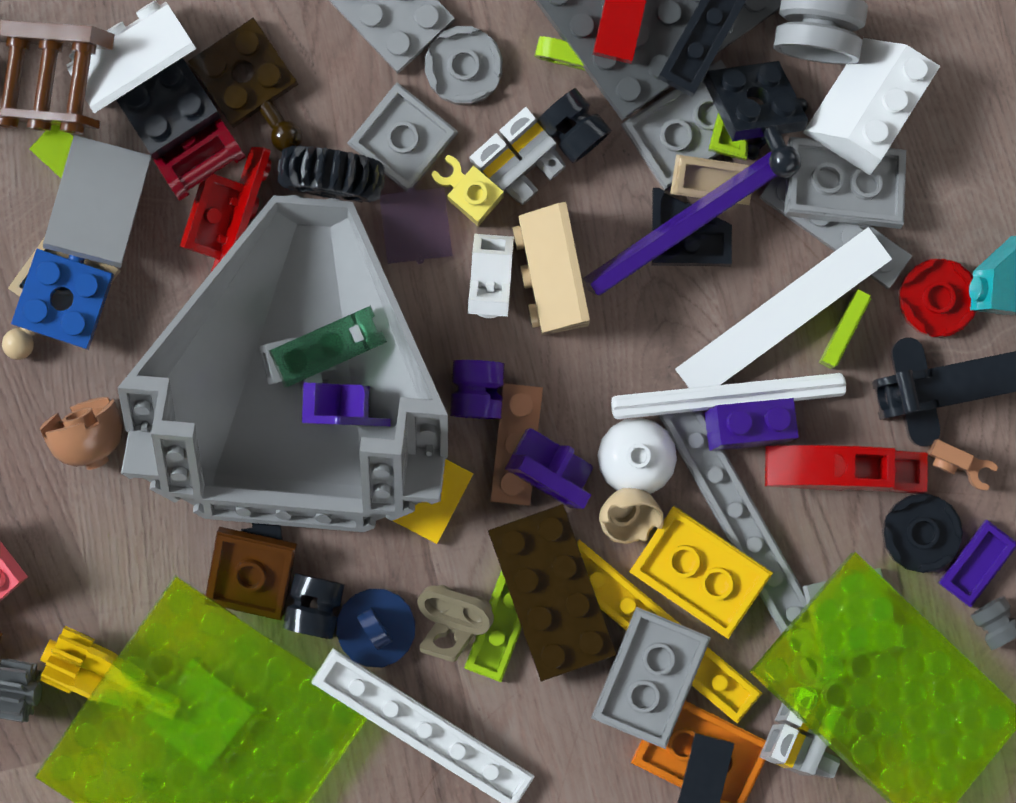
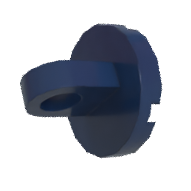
[337,589,416,668]

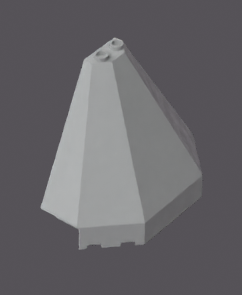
[118,195,448,532]

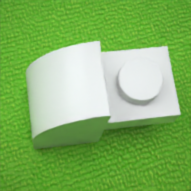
[468,234,514,318]

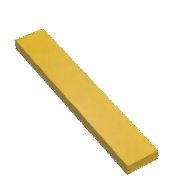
[577,539,763,724]

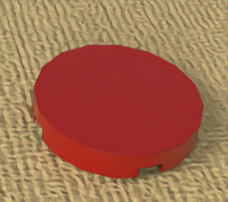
[899,259,976,337]

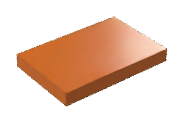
[631,700,766,803]

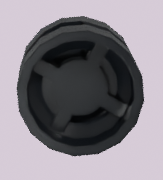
[537,88,612,164]
[282,573,345,639]

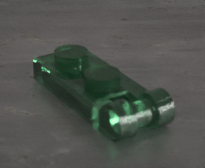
[269,305,387,388]

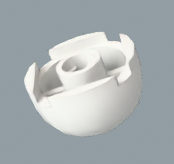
[597,417,677,494]

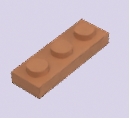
[490,383,543,506]

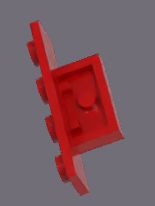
[180,147,271,272]

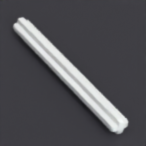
[611,373,846,419]

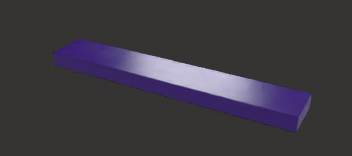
[582,152,777,296]

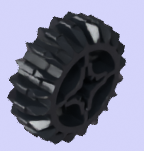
[277,145,385,203]

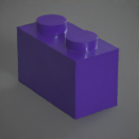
[704,398,799,451]

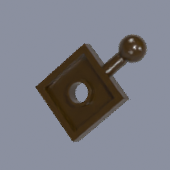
[188,17,302,152]

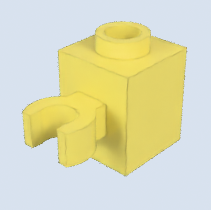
[432,155,504,227]

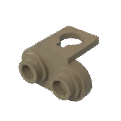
[417,585,494,662]

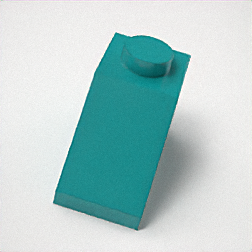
[969,236,1016,316]

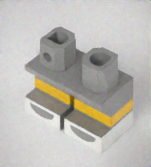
[470,107,566,206]
[759,687,855,778]

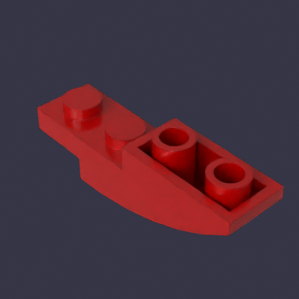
[765,445,928,494]

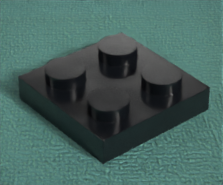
[116,57,221,160]

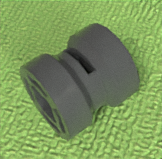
[970,596,1016,650]

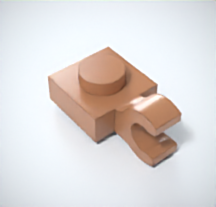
[927,439,998,491]

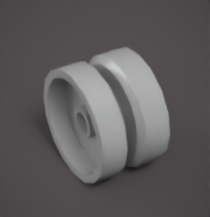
[773,0,869,64]

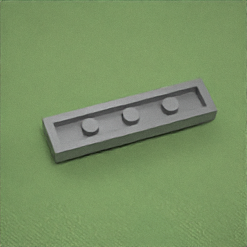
[759,176,912,289]

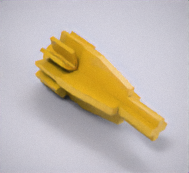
[40,626,182,719]

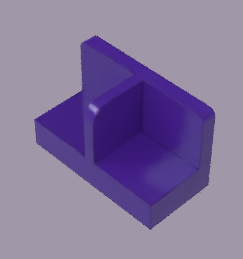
[302,382,391,427]
[505,428,593,509]

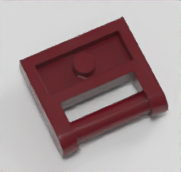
[149,118,246,201]

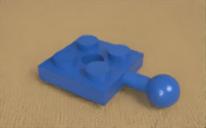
[11,249,114,350]

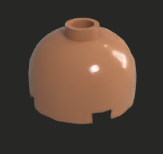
[39,397,123,470]

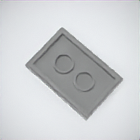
[621,60,726,191]
[43,135,151,268]
[784,137,906,229]
[591,607,711,749]

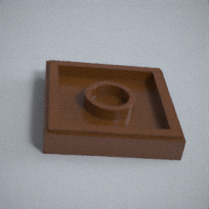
[204,526,297,621]

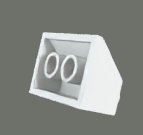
[66,0,196,113]
[803,38,940,175]

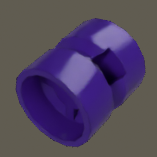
[450,360,505,419]

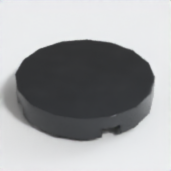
[882,493,963,573]

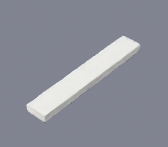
[675,227,892,388]
[311,648,535,803]

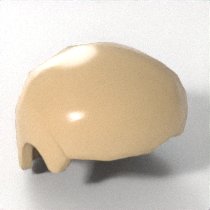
[599,488,664,544]

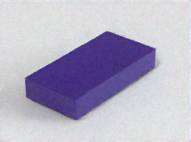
[938,520,1016,607]

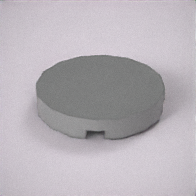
[425,26,503,105]

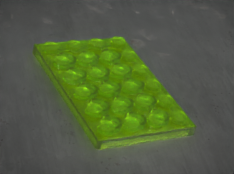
[749,552,1016,803]

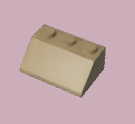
[512,202,590,335]

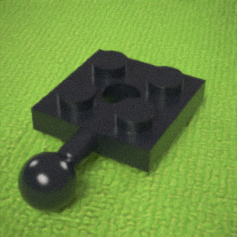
[704,61,808,178]

